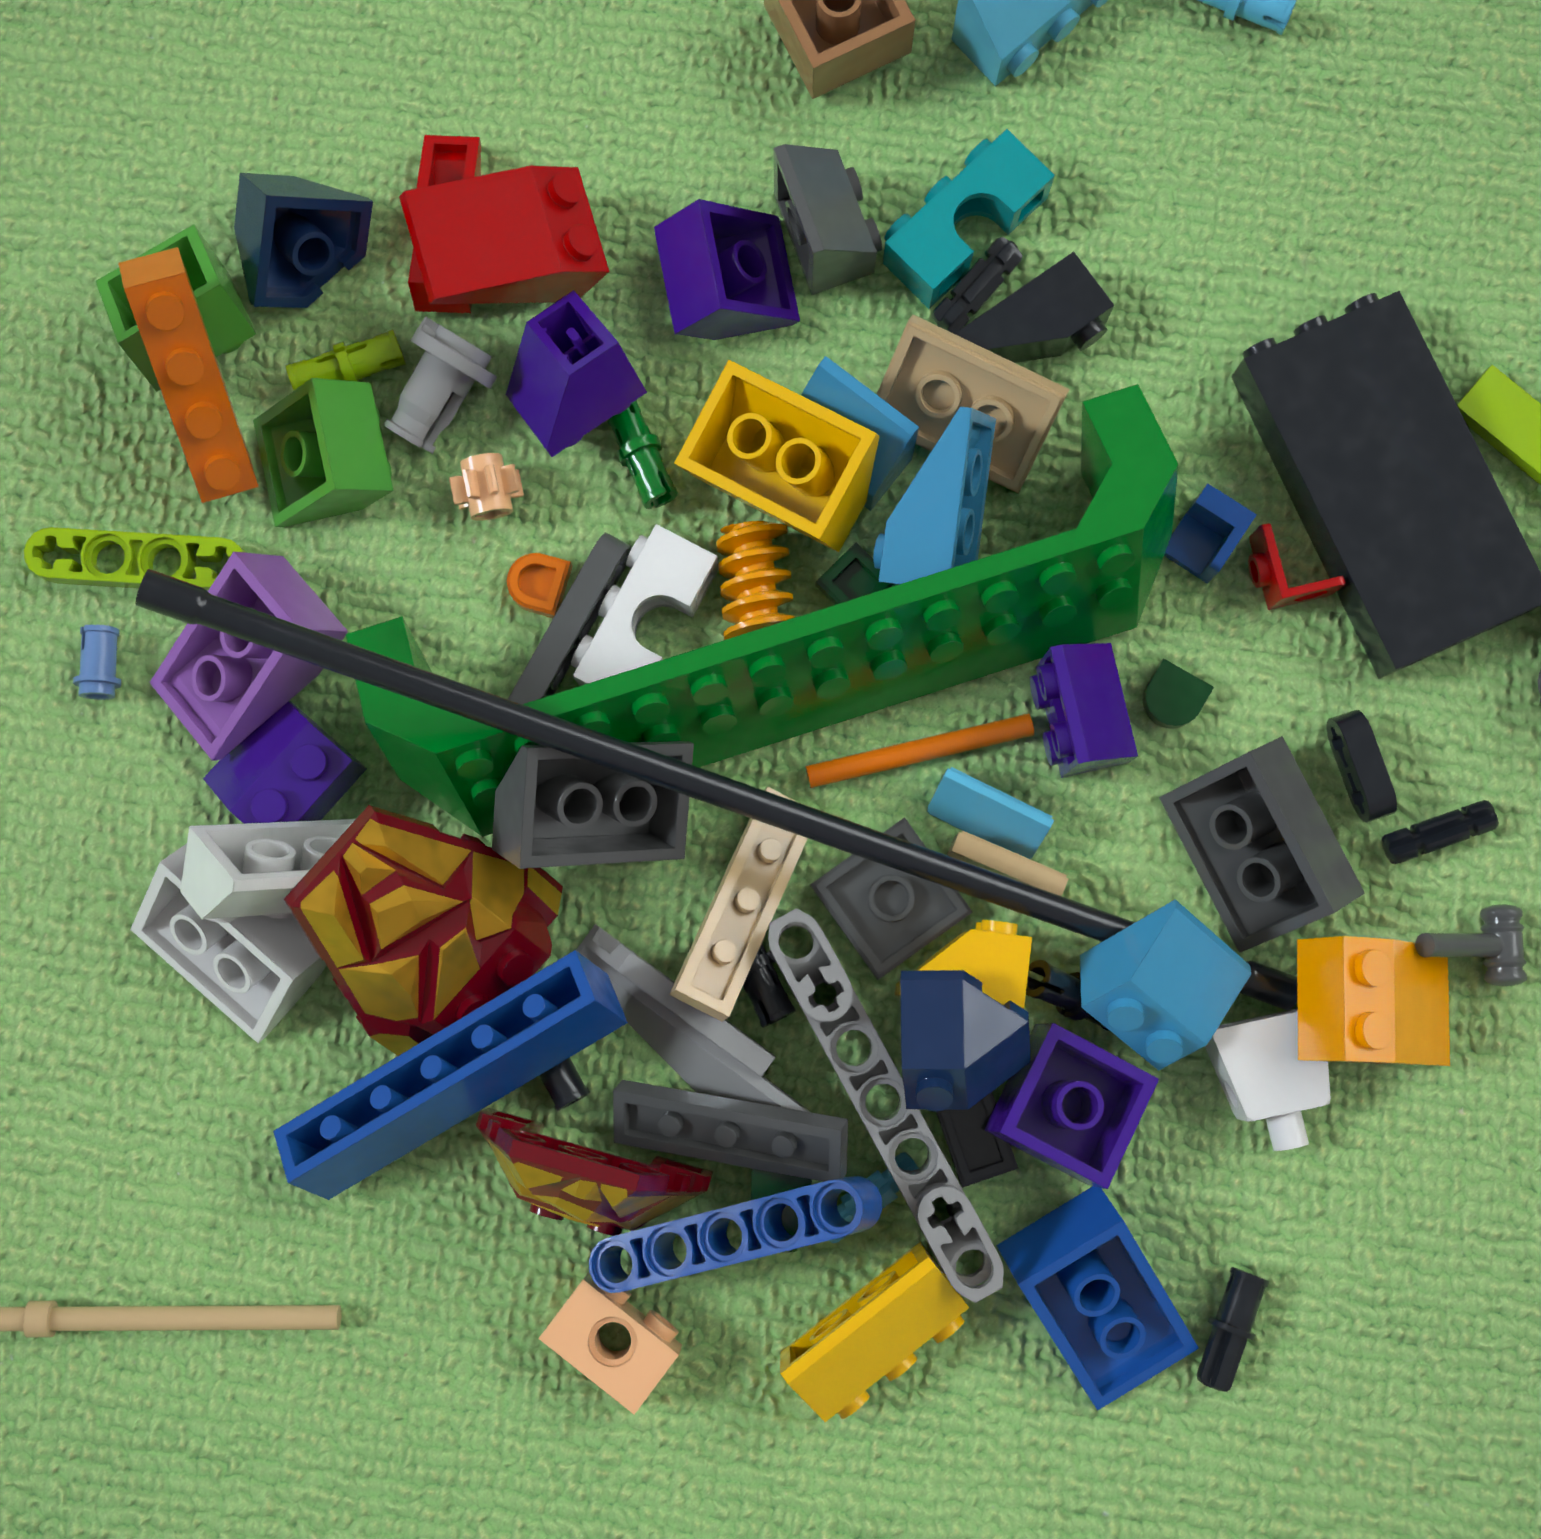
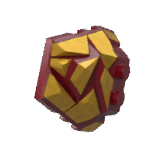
[284,805,563,1056]
[476,1108,713,1236]

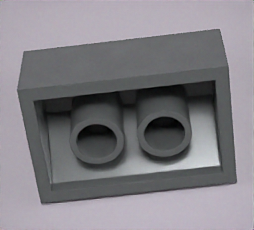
[1159,736,1365,953]
[492,741,694,869]

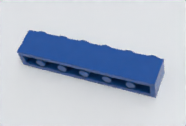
[273,950,628,1200]

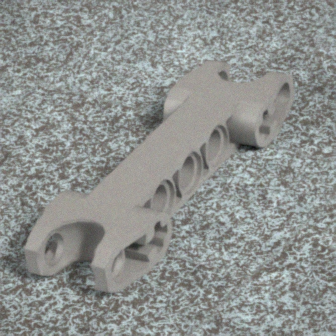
[768,908,1004,1303]

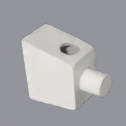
[1205,1008,1331,1151]

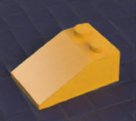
[1297,936,1450,1066]

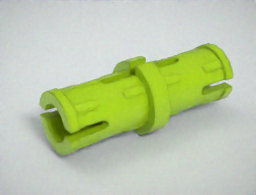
[285,329,406,390]

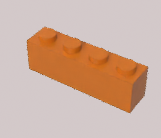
[119,247,259,503]

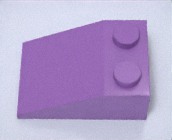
[150,551,348,761]

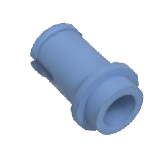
[73,625,121,700]

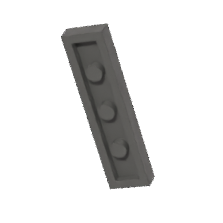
[613,1080,848,1182]

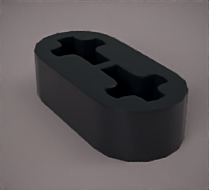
[1326,710,1397,823]

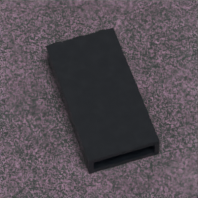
[1231,291,1541,679]

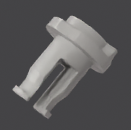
[383,316,497,454]

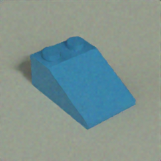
[873,407,996,584]

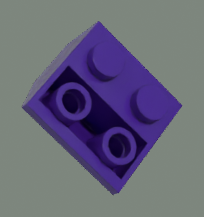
[505,290,647,457]
[1030,643,1138,778]

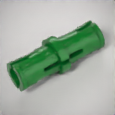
[607,400,678,509]

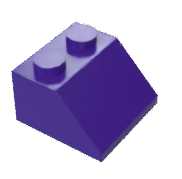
[654,199,800,340]
[203,700,367,824]

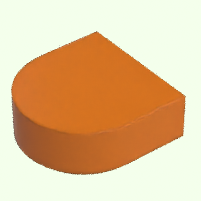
[507,553,573,618]

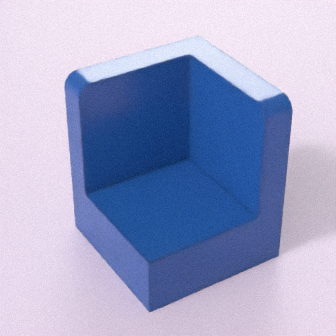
[1164,483,1257,584]

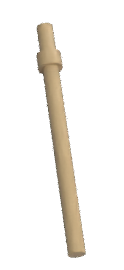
[0,1300,341,1338]

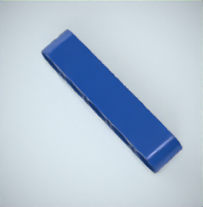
[589,1176,883,1293]

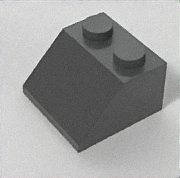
[773,144,882,295]

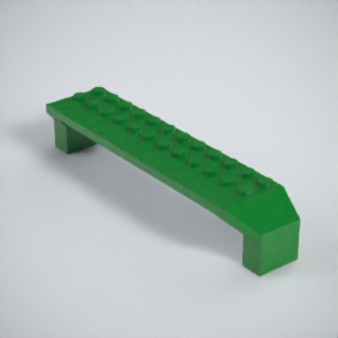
[345,384,1178,837]

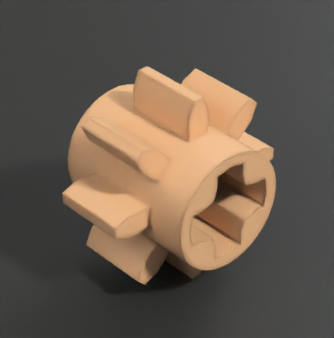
[449,453,524,521]

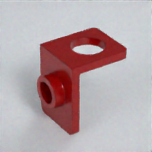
[1248,523,1346,610]

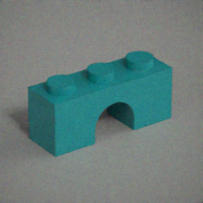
[883,129,1055,309]

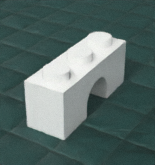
[571,524,719,686]

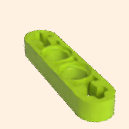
[24,527,247,591]

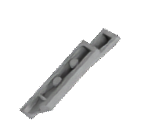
[576,924,810,1112]

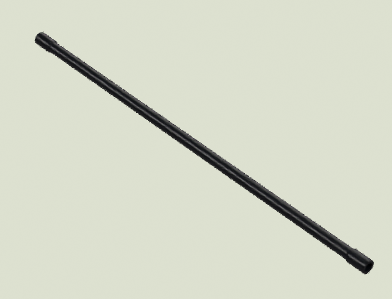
[135,569,1297,1010]

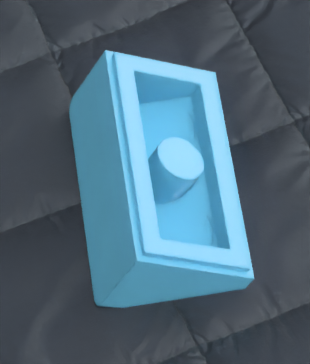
[927,767,1054,859]

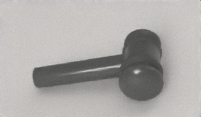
[1415,904,1527,987]

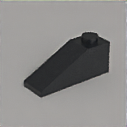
[955,251,1114,363]

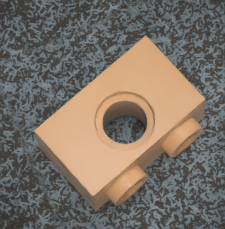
[538,1272,682,1415]

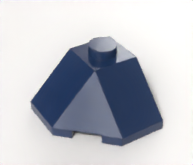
[234,173,373,308]
[900,970,1031,1111]

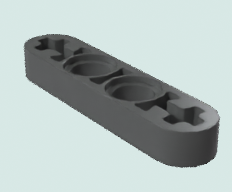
[508,532,632,704]

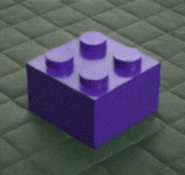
[984,1023,1159,1189]

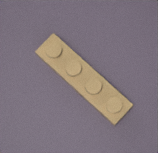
[669,787,808,1022]

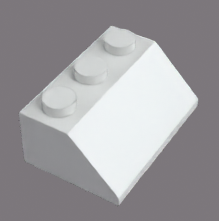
[180,819,356,923]
[130,843,326,1043]

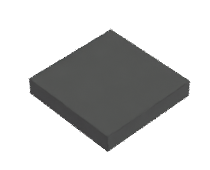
[810,817,972,980]

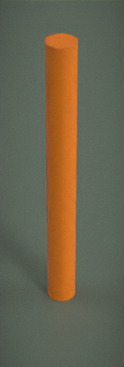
[805,713,1034,788]

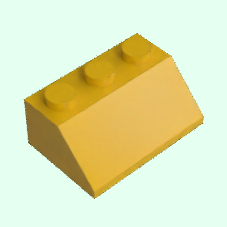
[674,360,880,553]
[780,1242,969,1422]

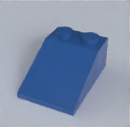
[996,1186,1199,1411]

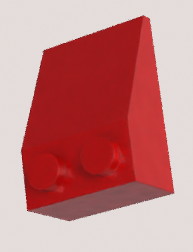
[399,165,610,304]

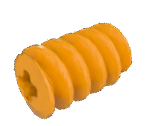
[716,521,795,640]

